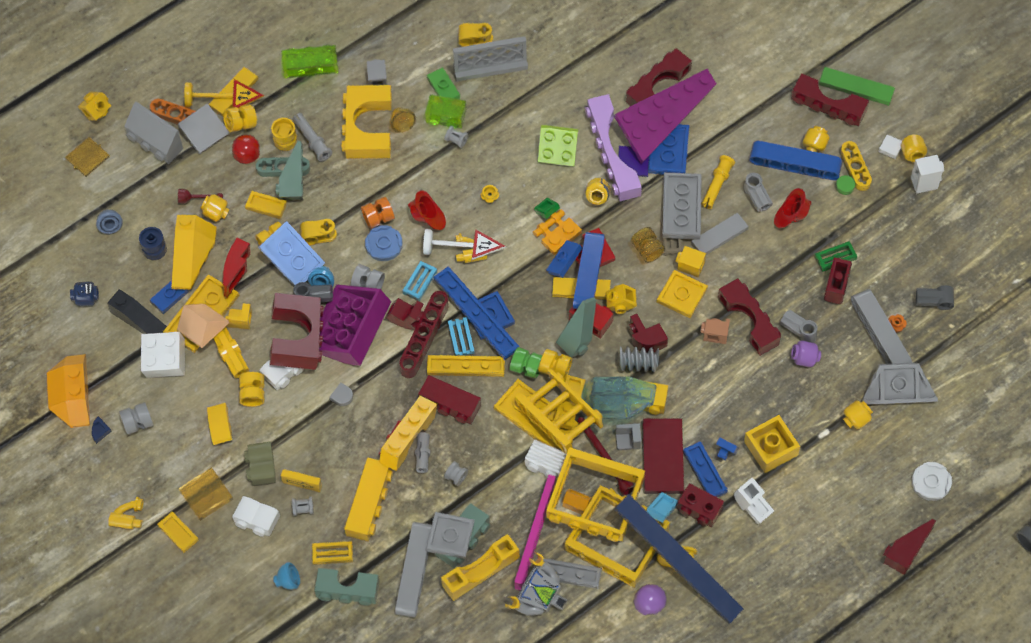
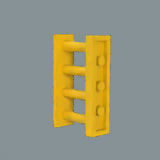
[515,368,603,455]

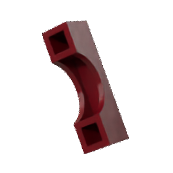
[626,48,692,106]
[791,73,869,127]
[718,278,781,356]

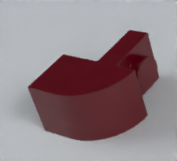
[385,298,424,330]
[628,313,668,353]

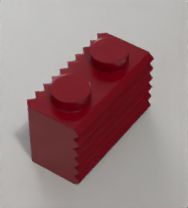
[824,258,852,304]

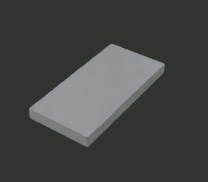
[662,173,702,239]

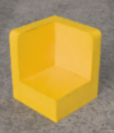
[225,303,252,329]

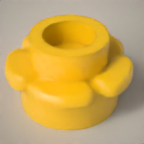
[481,185,499,203]

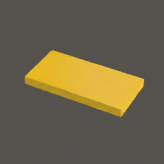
[163,274,240,353]
[494,379,579,449]

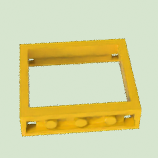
[546,447,645,542]
[565,485,670,588]

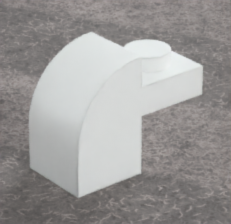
[734,478,774,524]

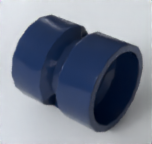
[139,227,167,260]

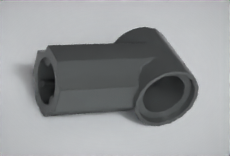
[293,282,333,302]
[915,285,954,310]

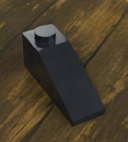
[107,289,167,334]

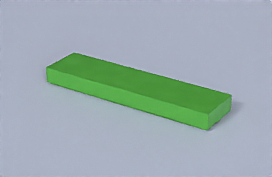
[819,67,895,105]

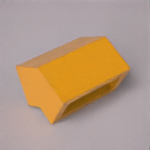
[562,488,592,515]

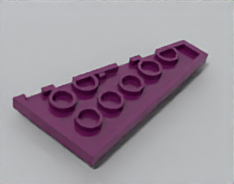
[614,68,717,164]

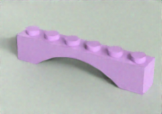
[585,94,642,201]

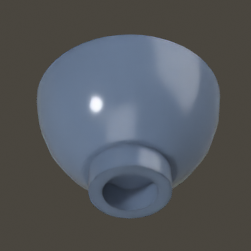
[96,209,123,234]

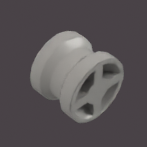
[444,461,468,486]

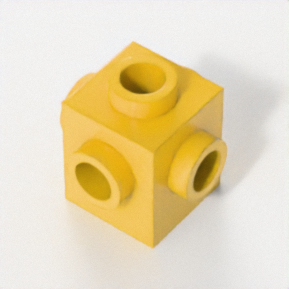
[78,92,111,121]
[606,284,637,314]

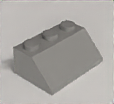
[124,102,183,164]

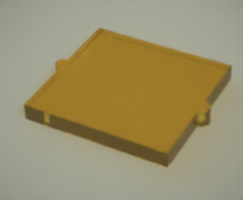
[65,137,110,177]

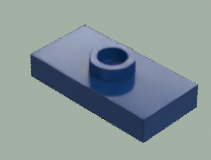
[546,240,583,278]
[150,281,191,314]

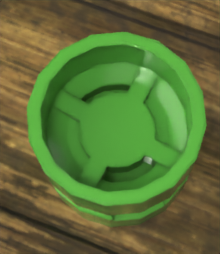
[510,347,543,379]

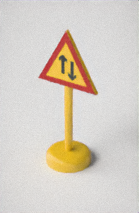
[184,79,264,108]

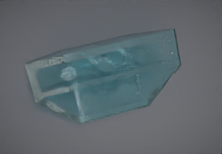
[582,377,657,419]

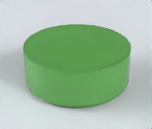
[836,175,855,195]

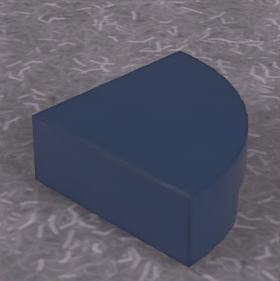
[92,416,112,444]

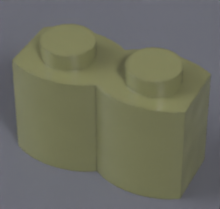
[244,441,276,486]

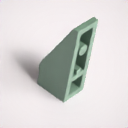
[276,141,303,200]
[556,297,596,357]

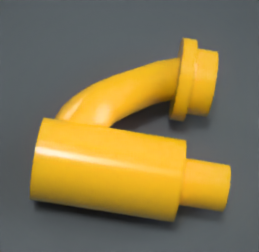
[455,233,487,263]
[108,497,144,530]

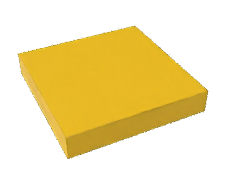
[657,270,708,319]

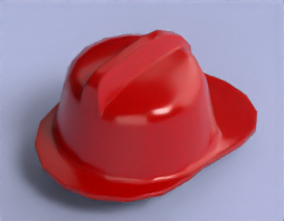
[774,188,811,228]
[408,190,446,230]

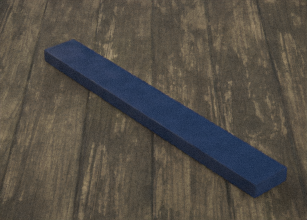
[614,494,744,623]

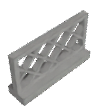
[453,36,528,82]

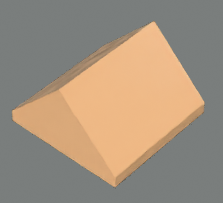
[177,304,229,348]

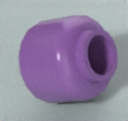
[791,340,821,367]

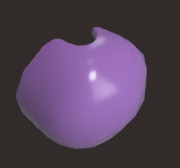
[634,584,667,615]

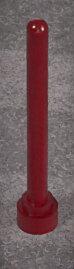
[577,417,635,496]

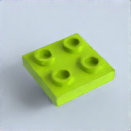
[538,125,579,166]

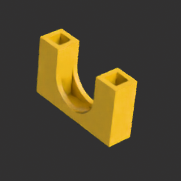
[342,85,392,159]

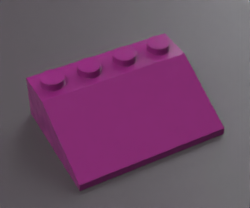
[319,284,392,366]

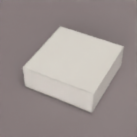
[879,135,902,159]

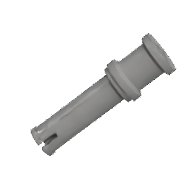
[292,113,333,161]

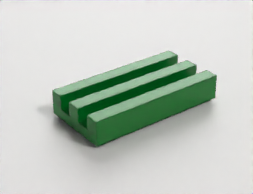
[815,241,858,272]

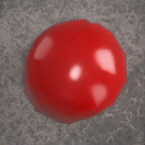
[232,134,260,164]

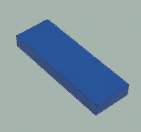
[683,441,728,498]

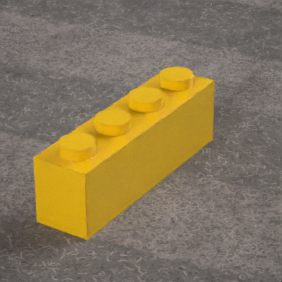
[345,457,393,542]

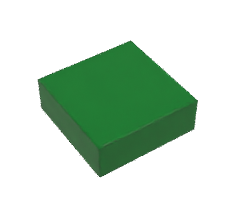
[534,197,560,219]

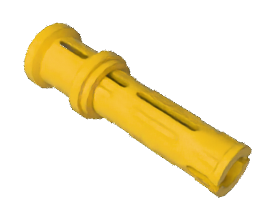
[701,155,735,209]

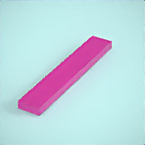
[514,474,556,591]

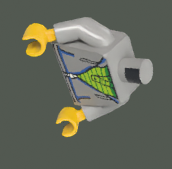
[505,552,568,616]

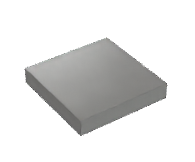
[177,103,230,155]
[426,512,475,559]

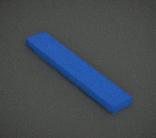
[434,266,519,360]

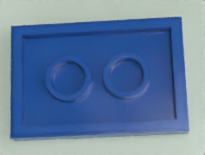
[648,124,689,175]

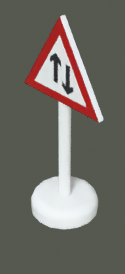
[423,229,506,260]

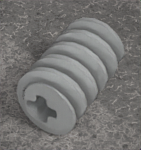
[619,346,659,372]

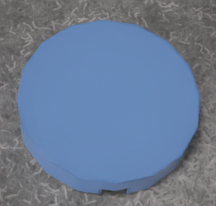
[365,225,402,261]

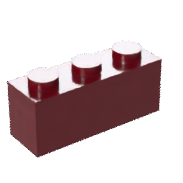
[418,375,481,425]

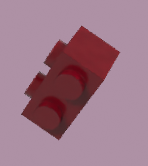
[677,483,724,528]

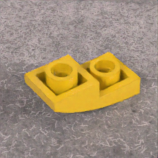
[207,403,232,445]

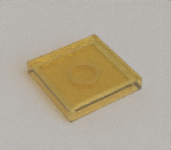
[178,467,233,521]

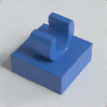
[716,438,739,460]

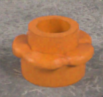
[888,314,907,333]

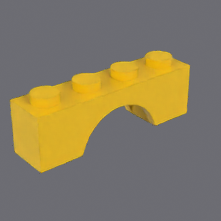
[379,396,437,471]
[441,534,520,601]

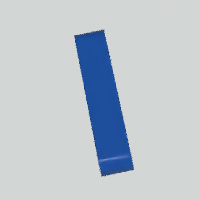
[749,141,842,180]
[573,232,605,309]

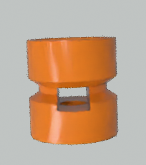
[361,197,395,229]

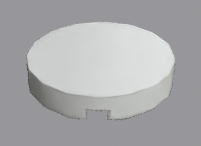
[912,462,952,501]

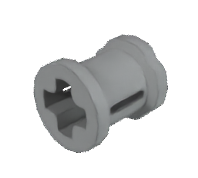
[444,126,469,148]
[292,497,314,516]

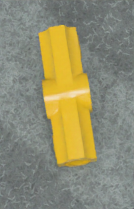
[213,326,249,378]

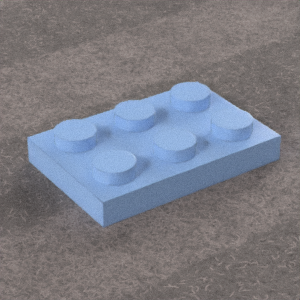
[258,221,325,286]

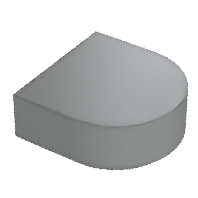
[330,382,353,406]

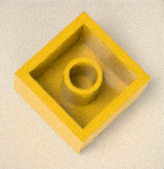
[744,415,800,473]

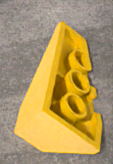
[172,215,217,290]

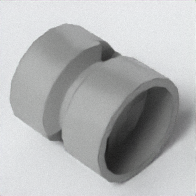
[351,264,385,289]
[119,402,153,435]

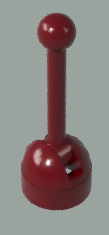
[178,189,223,204]

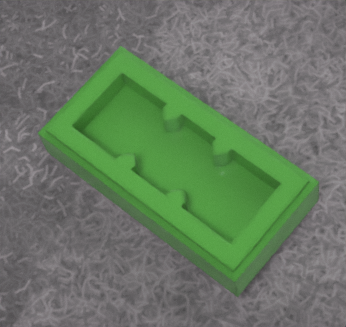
[427,67,460,105]

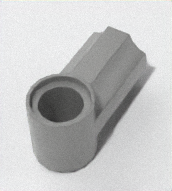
[743,173,773,212]
[780,310,817,343]

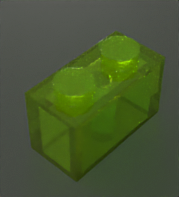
[425,94,467,129]

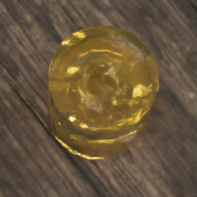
[631,227,665,263]

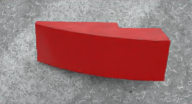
[223,238,250,297]

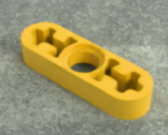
[840,141,872,191]

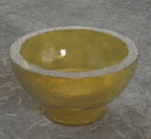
[390,107,416,133]

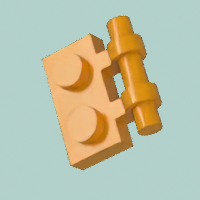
[533,209,582,255]

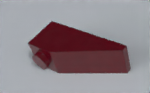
[883,519,936,575]

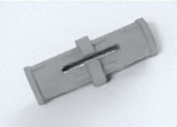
[415,432,431,473]

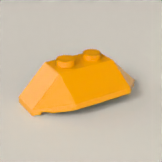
[47,354,90,428]

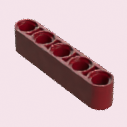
[399,291,449,378]

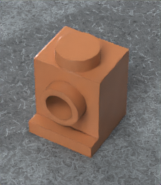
[701,318,730,344]

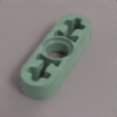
[256,157,310,177]

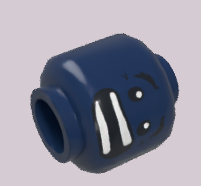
[70,281,99,307]

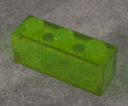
[281,45,339,79]

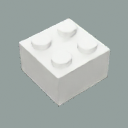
[141,332,185,378]

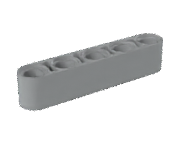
[851,289,912,364]
[395,522,432,618]

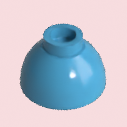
[308,266,335,287]
[274,562,300,590]

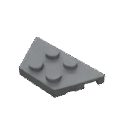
[862,363,938,404]

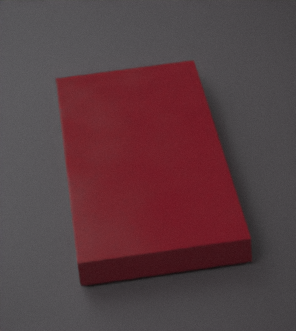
[643,418,684,494]

